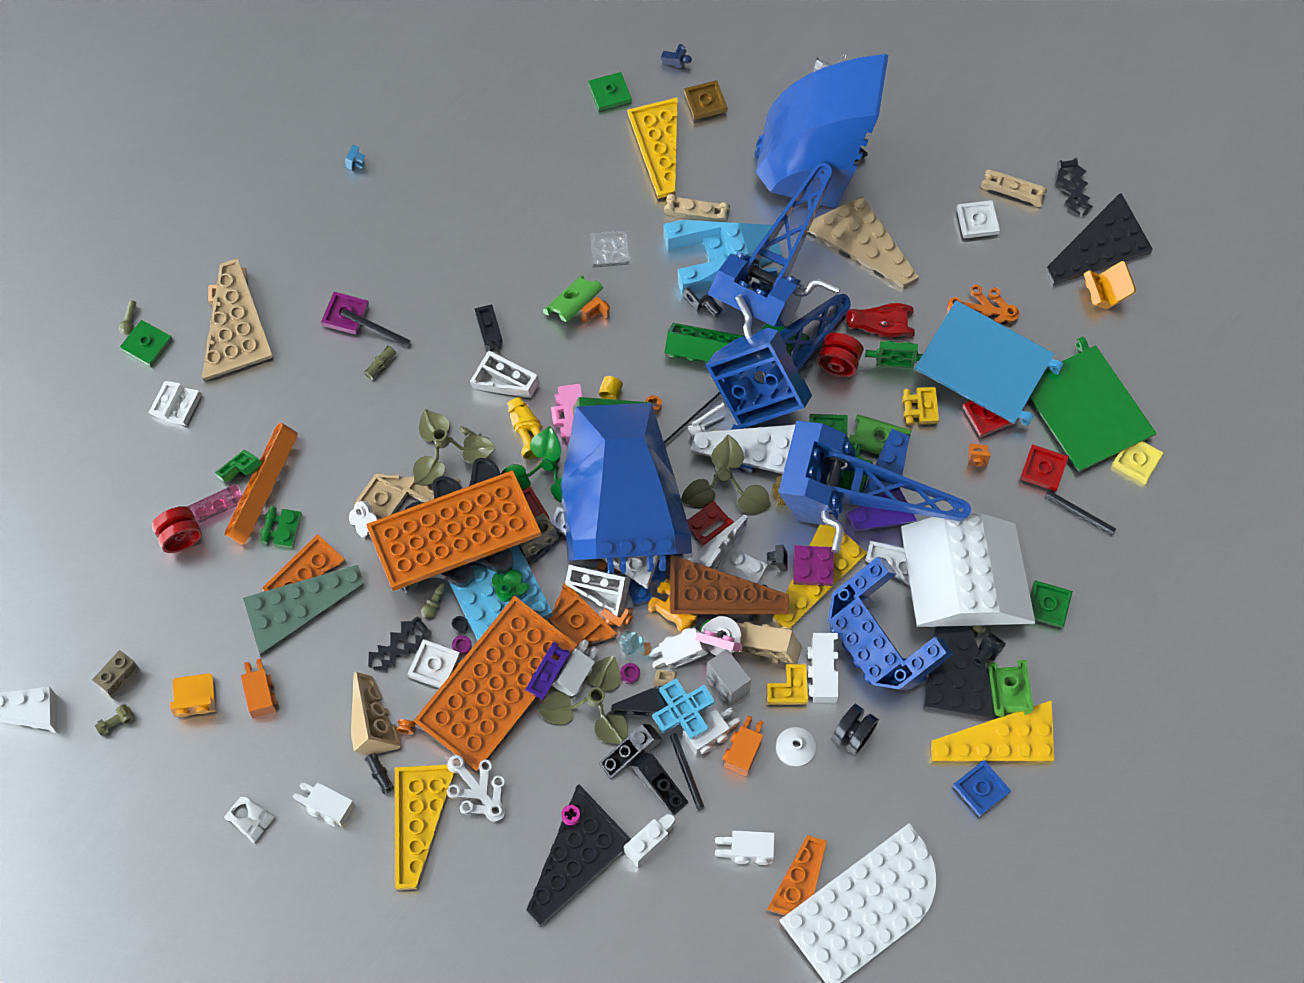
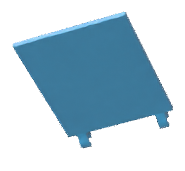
[914,300,1064,426]

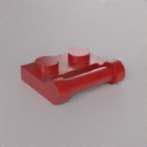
[687,501,734,547]

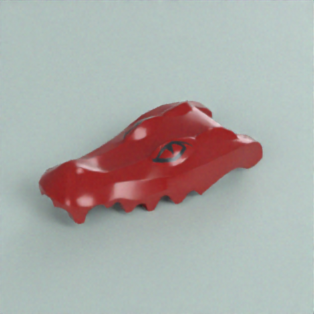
[846,303,915,338]

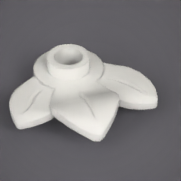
[349,501,378,538]

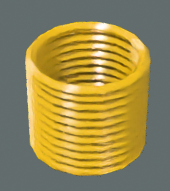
[598,376,623,400]

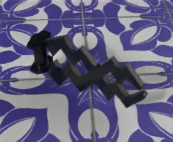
[1056,158,1093,217]
[368,616,432,672]

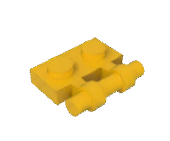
[902,387,939,426]

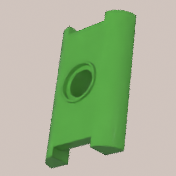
[543,275,603,322]
[849,414,912,455]
[988,660,1033,717]

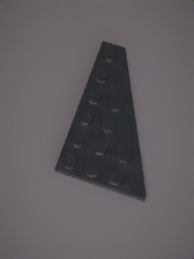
[1045,193,1153,285]
[923,626,1000,720]

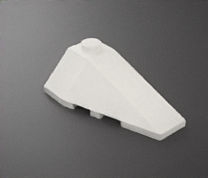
[688,515,748,570]

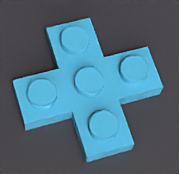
[652,678,715,740]

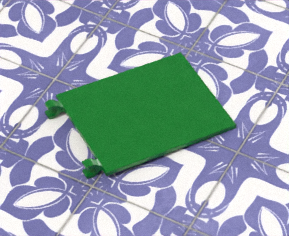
[1029,336,1157,472]

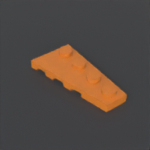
[262,534,346,592]
[766,835,827,916]

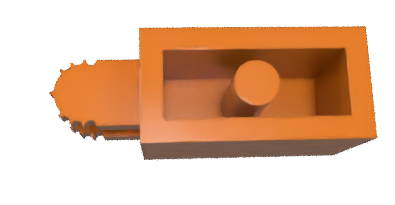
[241,658,278,718]
[723,715,764,777]

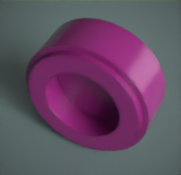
[452,635,472,656]
[620,663,640,684]

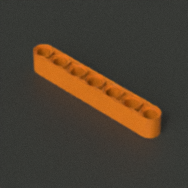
[224,422,298,545]

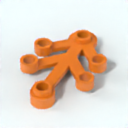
[947,284,1020,324]

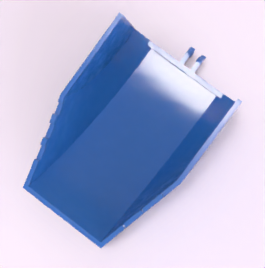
[754,54,888,209]

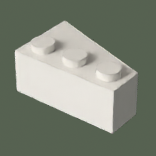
[470,351,540,398]
[807,633,838,703]
[0,687,56,732]

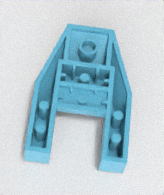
[664,220,782,296]

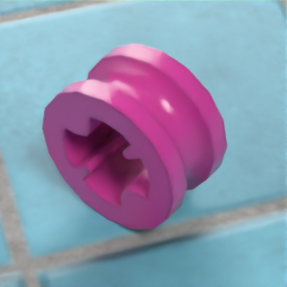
[561,805,580,826]

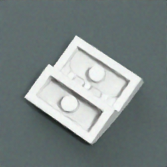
[149,381,202,426]

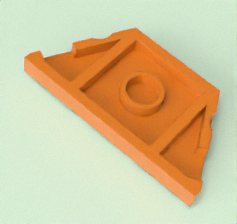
[549,583,617,648]

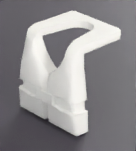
[224,797,275,842]

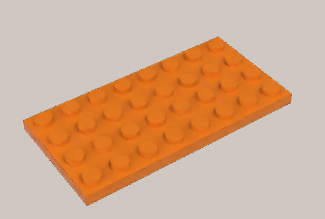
[366,470,541,591]
[413,596,577,772]

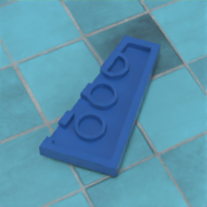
[863,429,909,497]

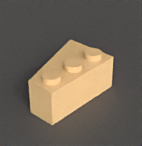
[735,622,802,664]

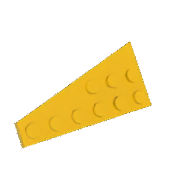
[627,97,678,199]
[773,524,867,629]
[931,700,1054,762]
[395,764,456,890]

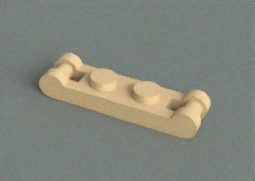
[980,169,1047,207]
[664,194,730,222]

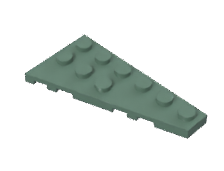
[243,565,364,655]

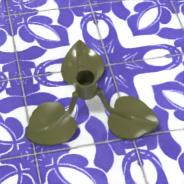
[413,409,495,486]
[681,435,771,514]
[538,656,628,744]

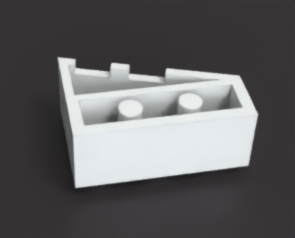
[565,565,631,616]

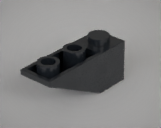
[599,724,663,779]
[630,752,688,815]

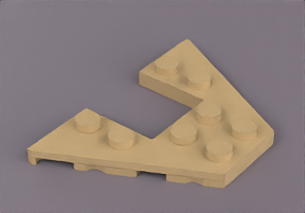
[354,474,461,519]

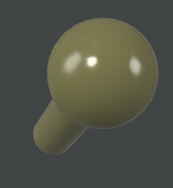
[119,300,137,335]

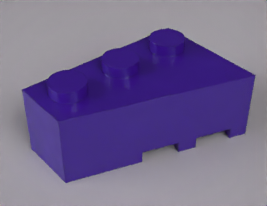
[846,488,917,532]

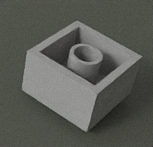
[706,649,751,706]

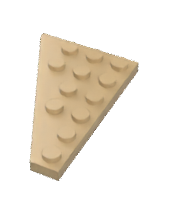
[802,196,919,288]
[201,258,273,381]

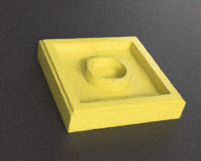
[1112,441,1164,484]

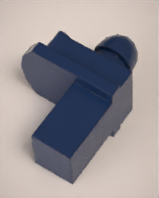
[661,44,692,68]

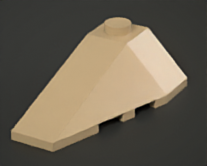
[351,672,401,755]

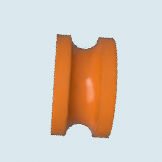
[645,395,662,414]
[396,719,416,735]

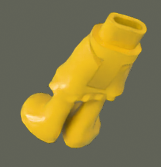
[507,397,543,460]

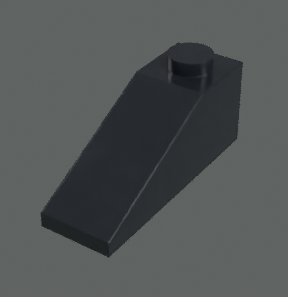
[609,686,668,718]

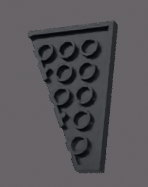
[526,784,631,927]

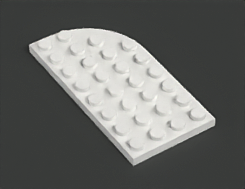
[780,823,936,983]

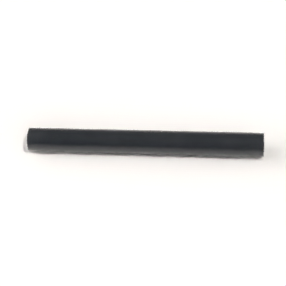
[341,308,411,347]
[1045,490,1117,535]
[669,733,705,811]

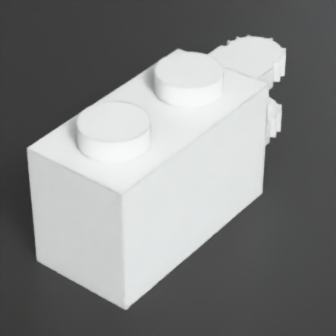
[649,628,708,669]
[552,639,598,696]
[682,707,742,756]
[293,782,355,827]
[624,814,675,867]
[715,831,774,865]

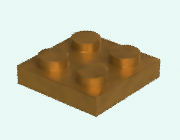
[684,80,728,120]

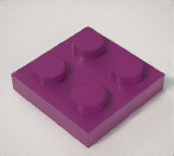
[321,292,369,335]
[793,545,834,586]

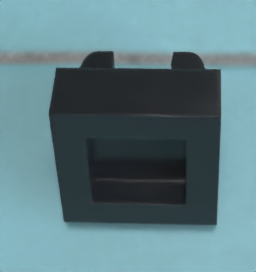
[767,545,788,571]

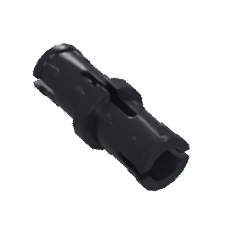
[364,753,394,794]

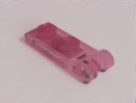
[187,485,242,524]

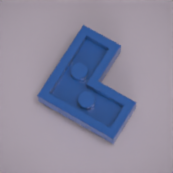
[624,560,666,607]

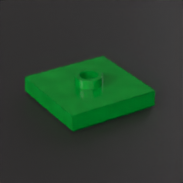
[588,72,632,111]
[119,320,172,367]
[1030,580,1073,628]

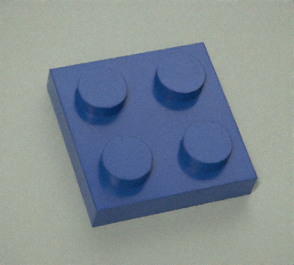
[953,760,1011,817]

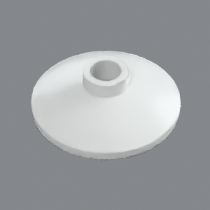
[703,616,741,656]
[776,727,816,767]

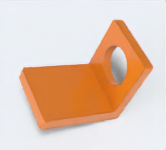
[968,443,991,467]

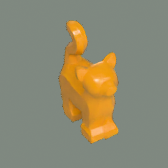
[648,578,697,632]

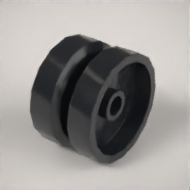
[831,703,880,756]

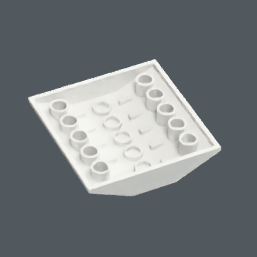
[901,513,1035,627]

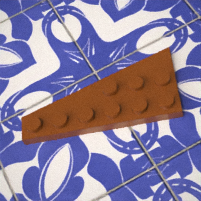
[670,555,789,614]

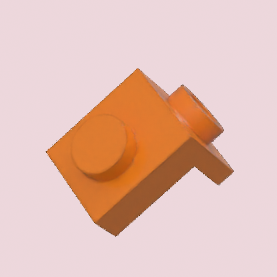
[581,296,610,322]
[600,608,634,627]

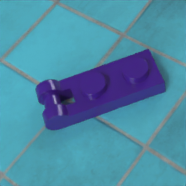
[525,642,571,700]

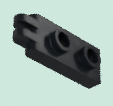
[474,304,503,352]

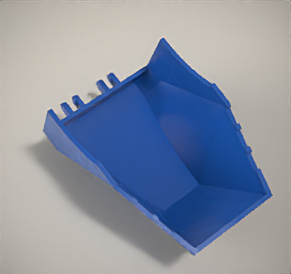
[561,403,692,574]

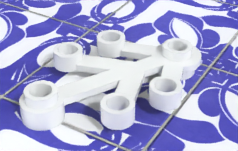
[447,755,505,822]

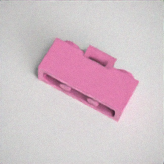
[551,383,582,444]

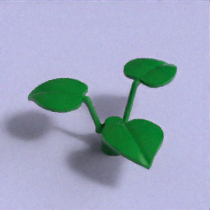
[501,426,563,503]

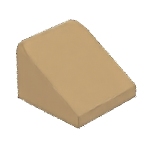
[653,669,677,688]

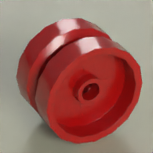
[817,333,864,377]
[151,506,202,553]

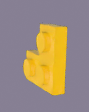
[767,664,808,705]

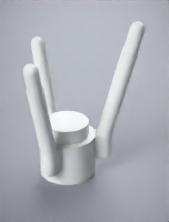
[688,403,725,440]

